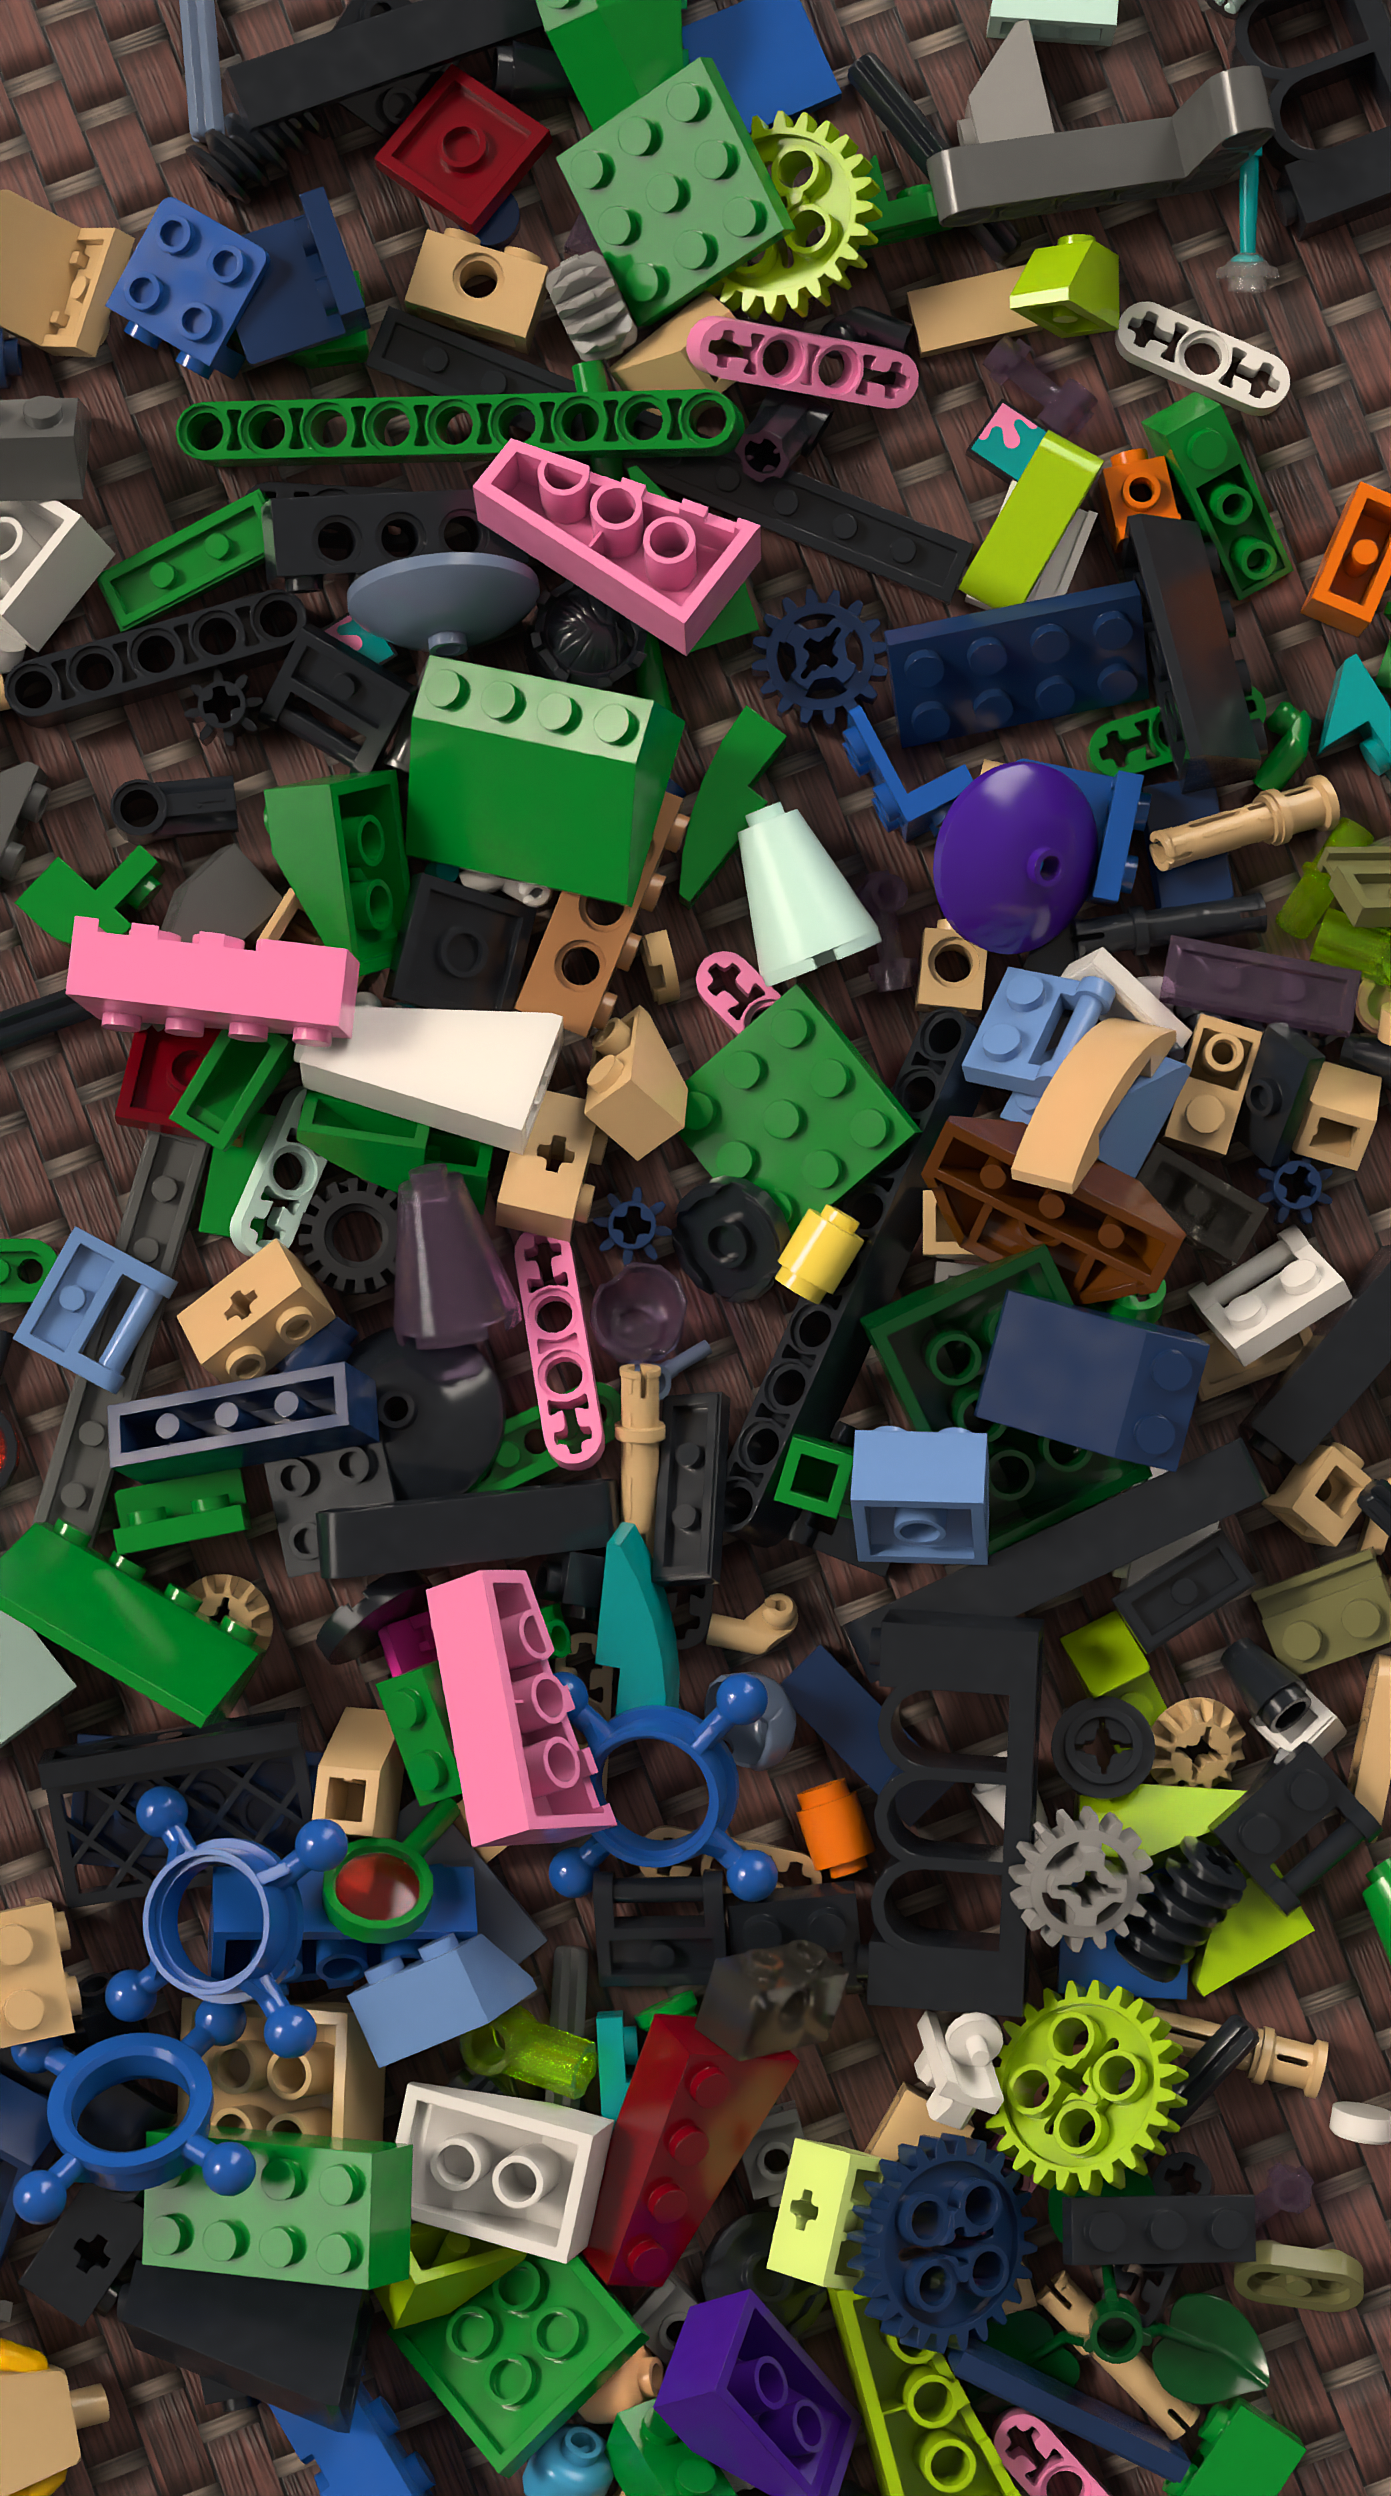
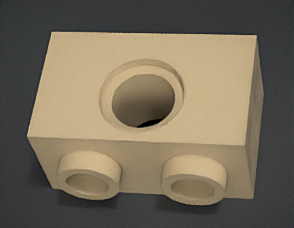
[404,228,549,355]

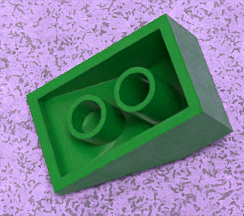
[264,769,411,977]

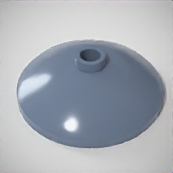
[347,552,540,657]

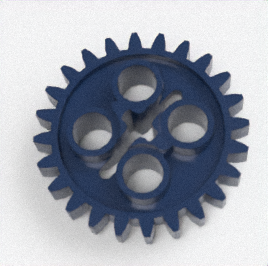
[847,2133,1038,2353]

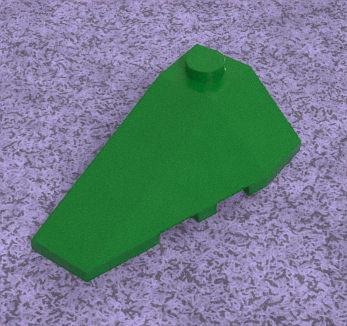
[536,0,689,131]

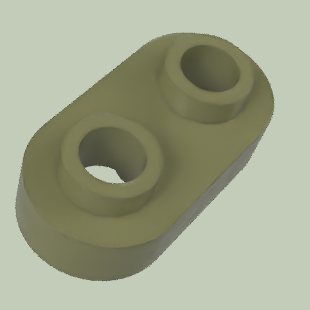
[1234,2240,1364,2312]

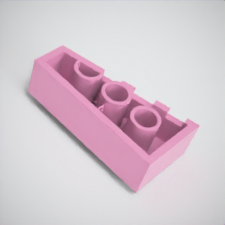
[473,438,761,656]
[65,916,360,1047]
[426,1570,617,1847]

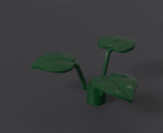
[966,2137,1270,2415]

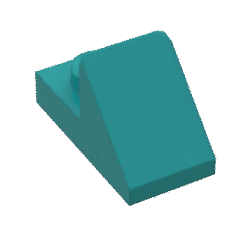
[1316,654,1391,782]
[596,2010,638,2135]

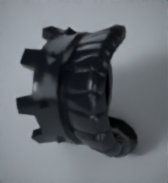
[524,580,648,693]

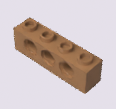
[514,791,691,1039]

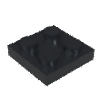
[383,873,537,1012]

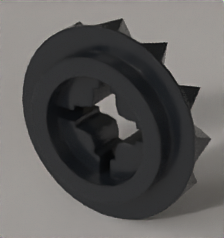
[1050,1696,1155,1801]

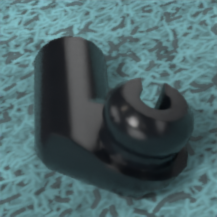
[820,306,914,360]

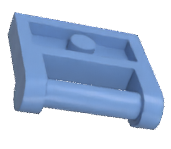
[962,966,1116,1097]
[13,1226,178,1395]

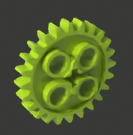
[705,111,882,322]
[985,1980,1189,2196]

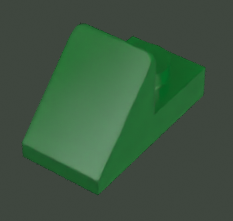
[857,155,952,252]

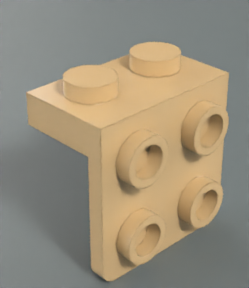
[0,190,135,357]
[0,1897,82,2048]

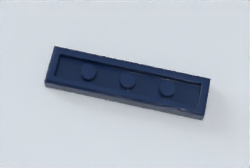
[945,2337,1191,2483]

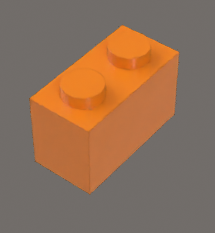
[1300,481,1391,637]

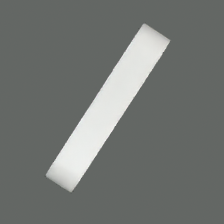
[1115,302,1290,416]

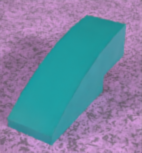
[595,1522,680,1716]

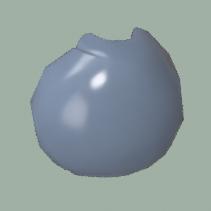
[704,1672,796,1772]

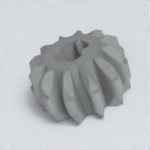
[546,251,638,362]

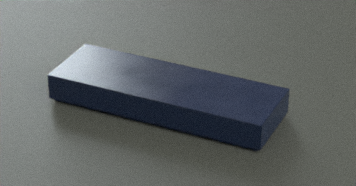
[779,1644,956,1827]

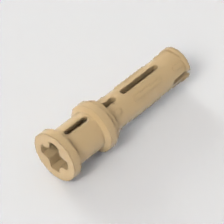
[1149,775,1340,871]
[1152,2008,1328,2099]

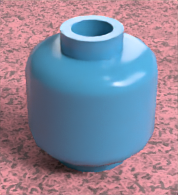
[522,2423,614,2496]

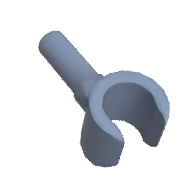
[634,1340,712,1400]

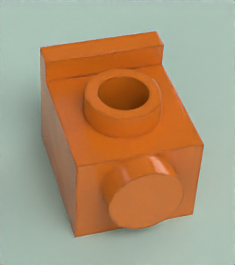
[1098,448,1181,554]

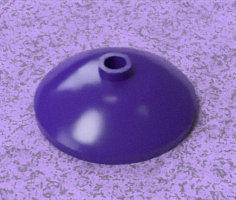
[933,761,1098,954]

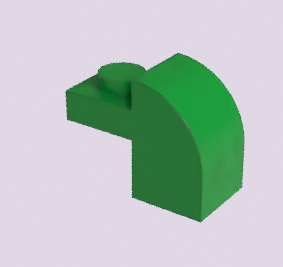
[14,844,165,949]
[774,1434,854,1520]

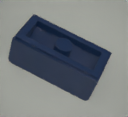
[1141,781,1234,909]

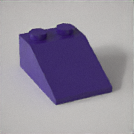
[653,2289,863,2496]

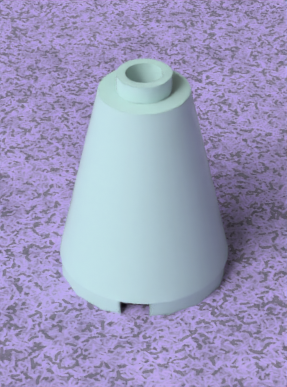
[738,801,882,987]

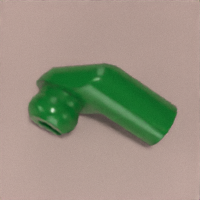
[1252,701,1312,792]

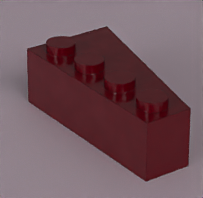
[581,2013,800,2287]

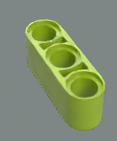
[959,430,1104,609]

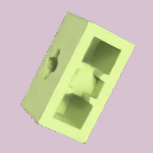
[766,2138,892,2291]

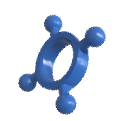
[549,1672,778,1902]
[105,1786,348,2059]
[11,2000,256,2225]

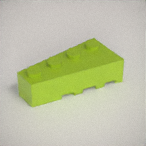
[827,2287,1021,2496]

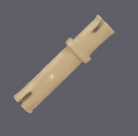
[615,1363,665,1558]
[1035,2270,1200,2441]

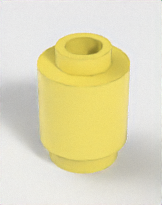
[775,1204,864,1305]

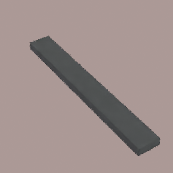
[32,1130,213,1549]

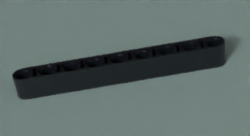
[723,1007,986,1548]

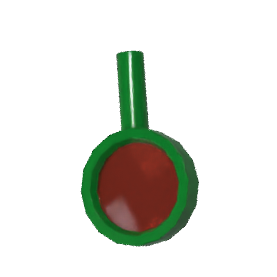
[322,1798,460,1944]

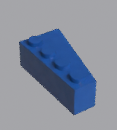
[208,1863,478,1995]
[268,2366,436,2496]

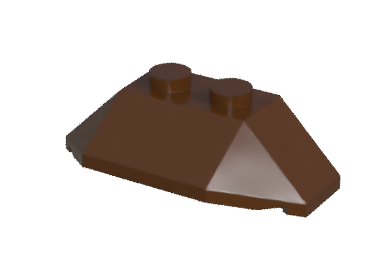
[921,1116,1186,1305]

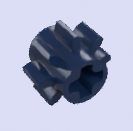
[1254,1155,1333,1226]
[593,1187,672,1268]

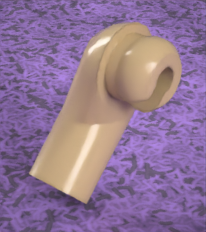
[706,1593,798,1655]

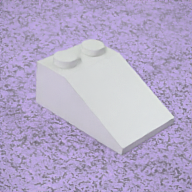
[0,500,115,652]
[395,2082,614,2264]

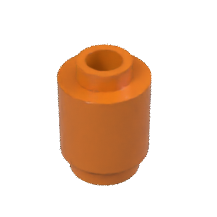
[795,1778,876,1879]

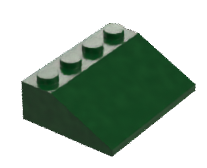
[859,1243,1153,1556]

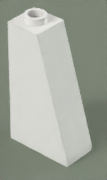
[293,1007,564,1155]

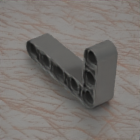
[926,65,1276,228]

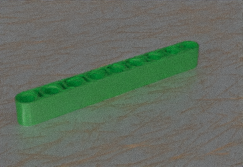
[175,389,745,467]

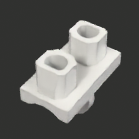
[914,2010,1004,2130]

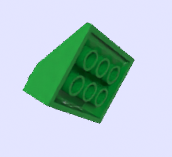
[405,655,686,908]
[0,1517,267,1728]

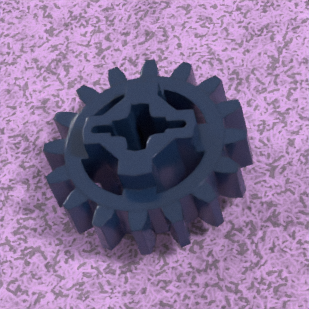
[751,589,888,729]

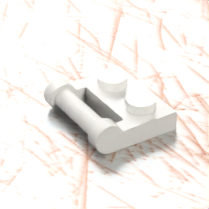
[1186,1224,1353,1367]

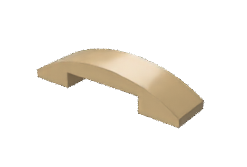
[1011,1017,1176,1194]

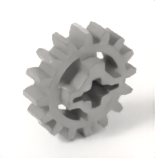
[1008,1806,1154,1952]

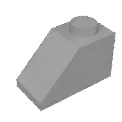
[957,20,1055,146]

